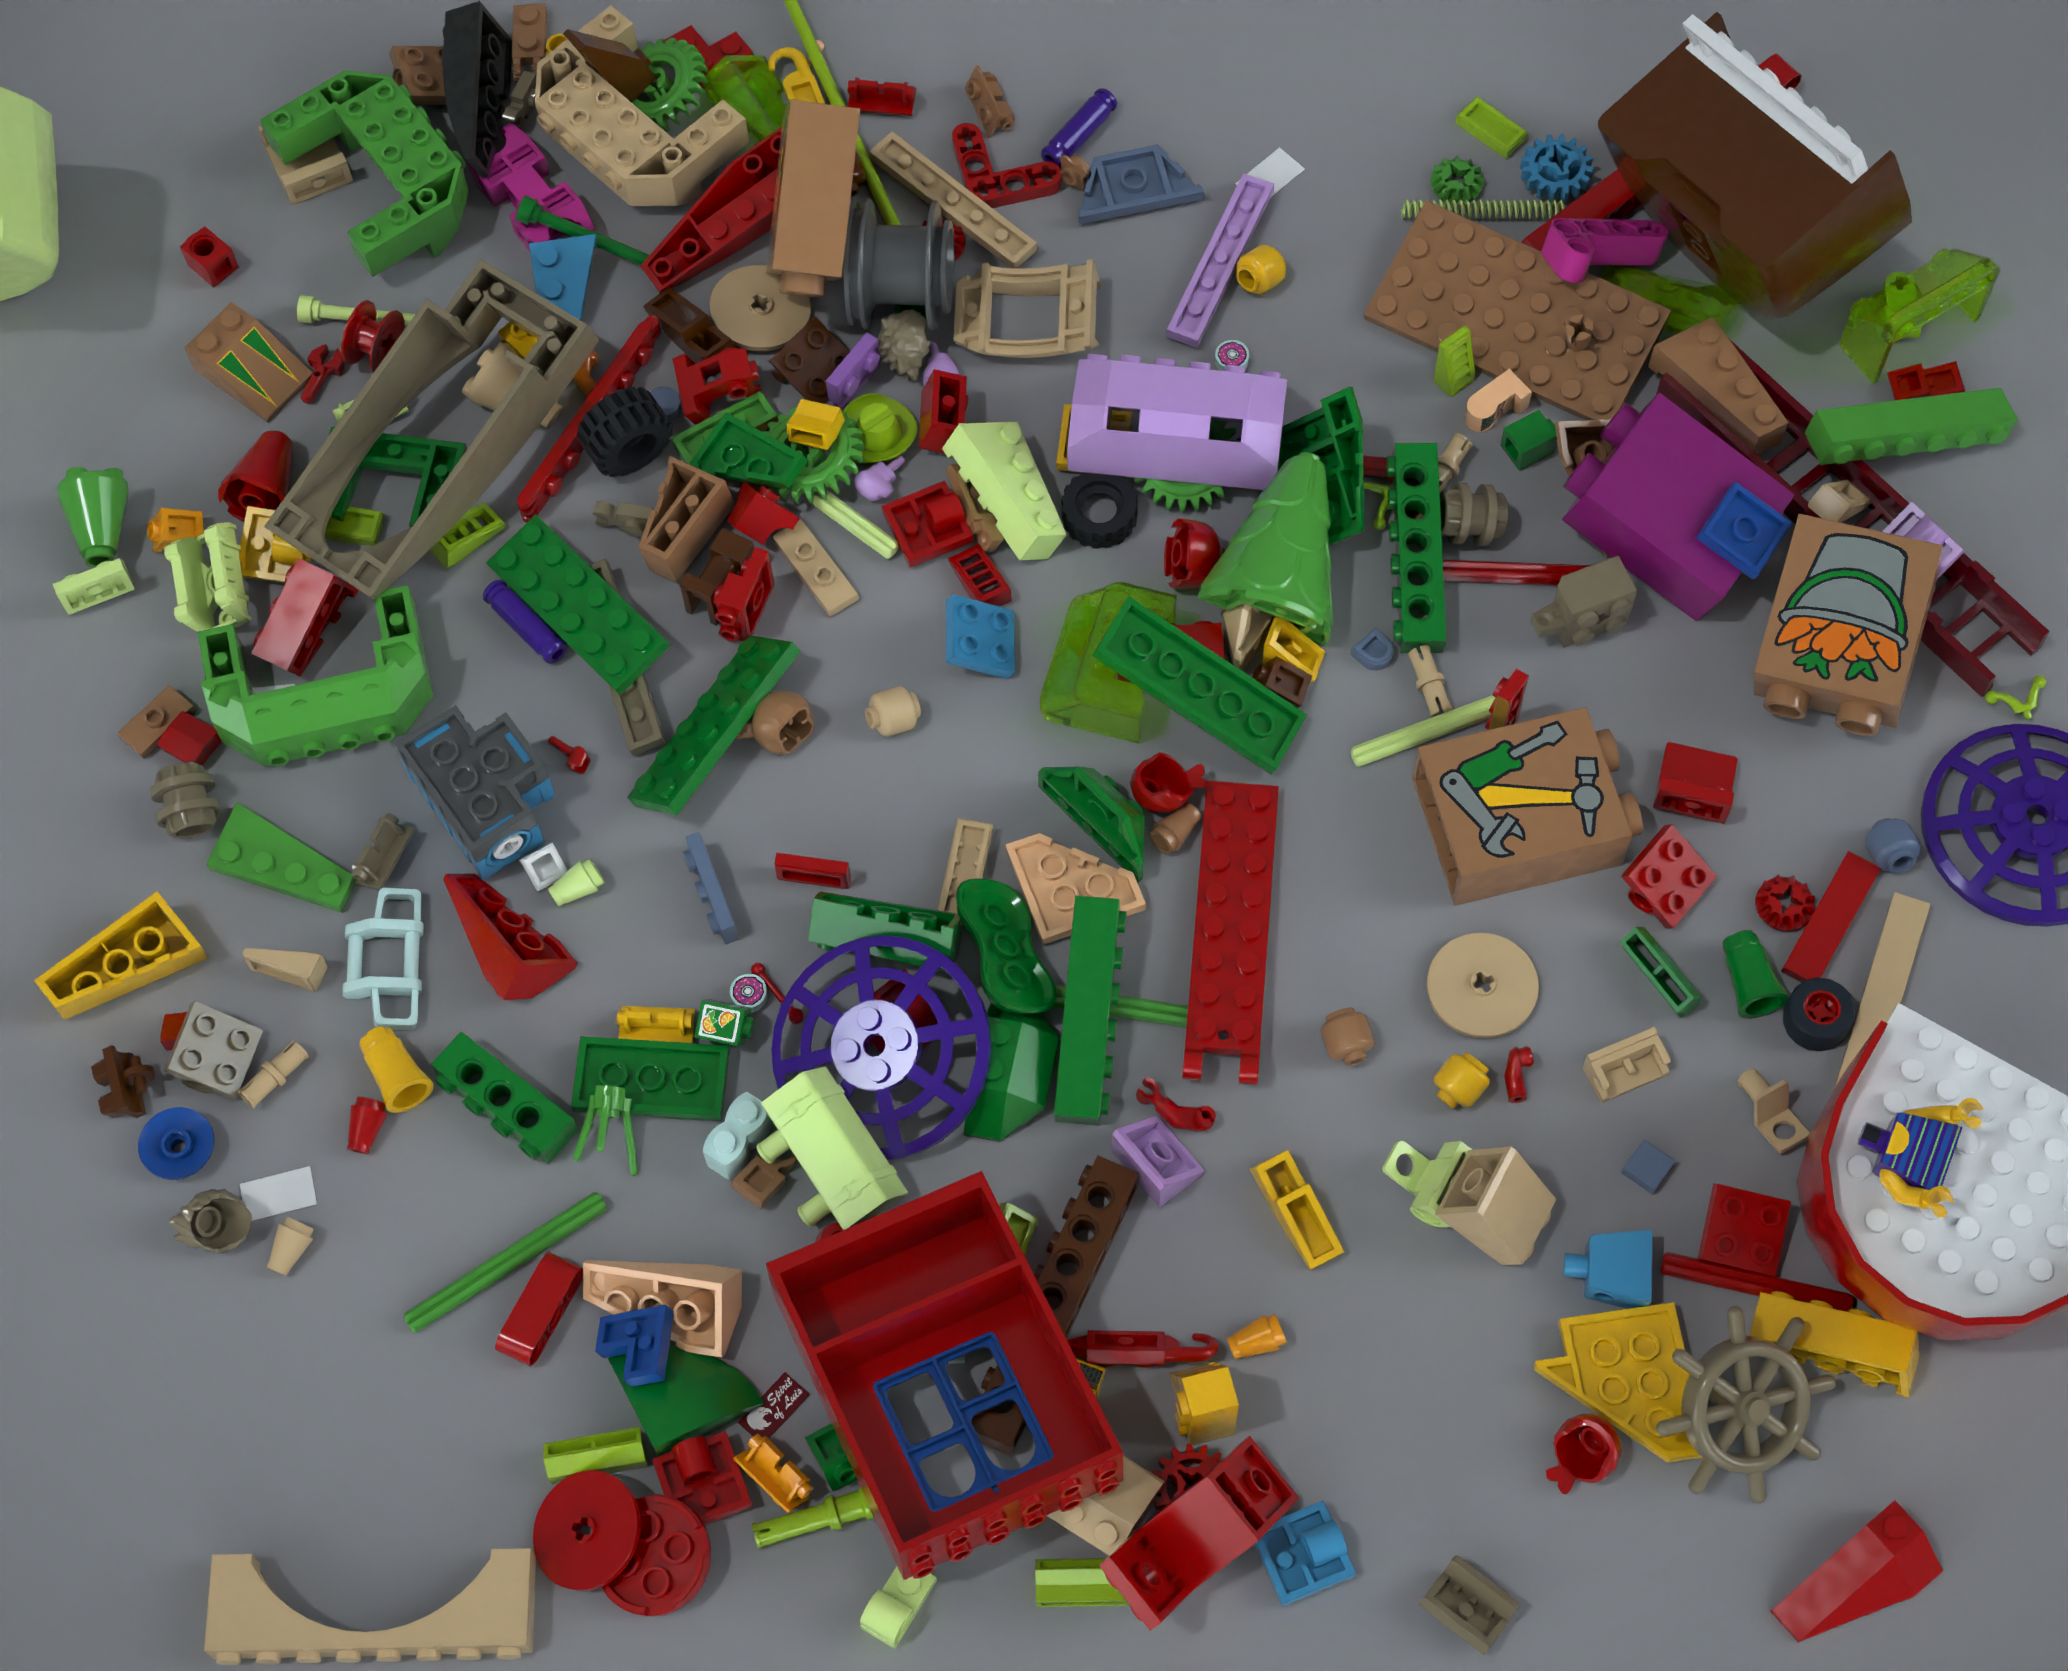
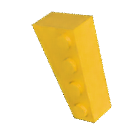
[34,891,208,1020]
[1749,1291,1919,1398]

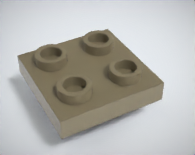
[164,1001,263,1100]

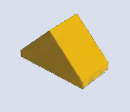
[1262,616,1325,682]

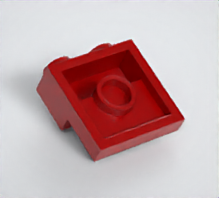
[713,547,775,642]

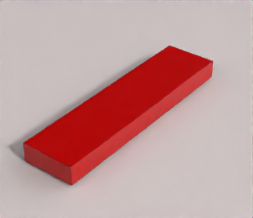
[1781,851,1881,983]

